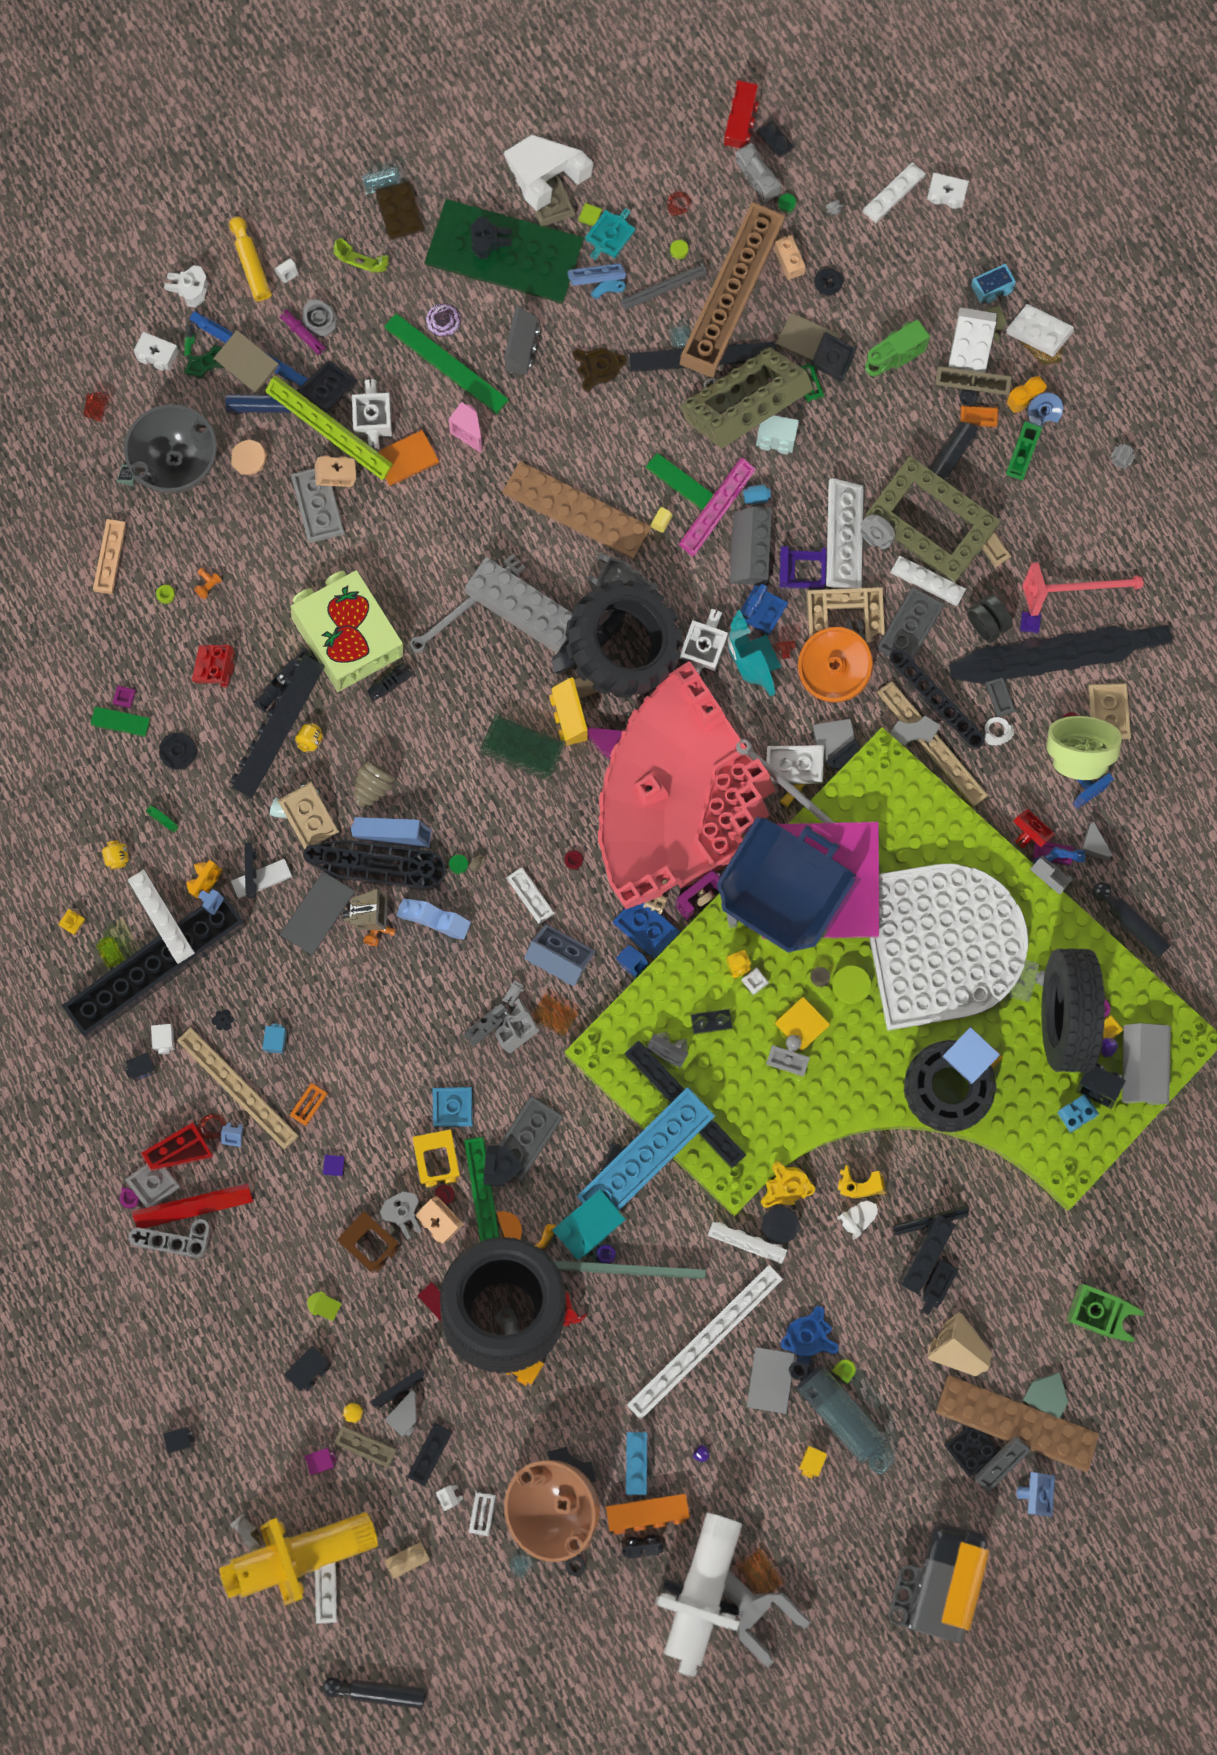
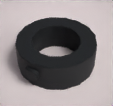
[565,1556,585,1578]

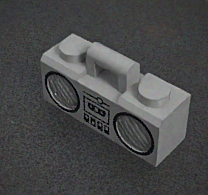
[735,143,781,203]

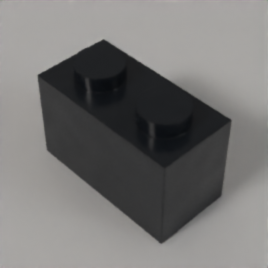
[284,1346,331,1392]

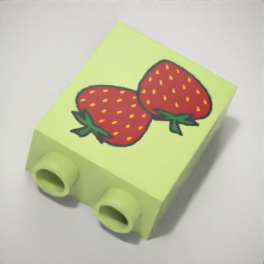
[291,570,403,693]

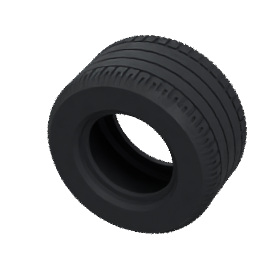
[440,1237,566,1373]

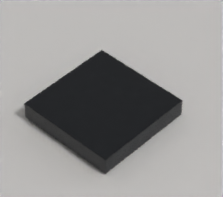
[810,332,857,382]

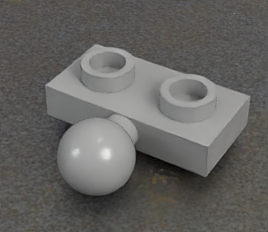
[766,1035,810,1077]

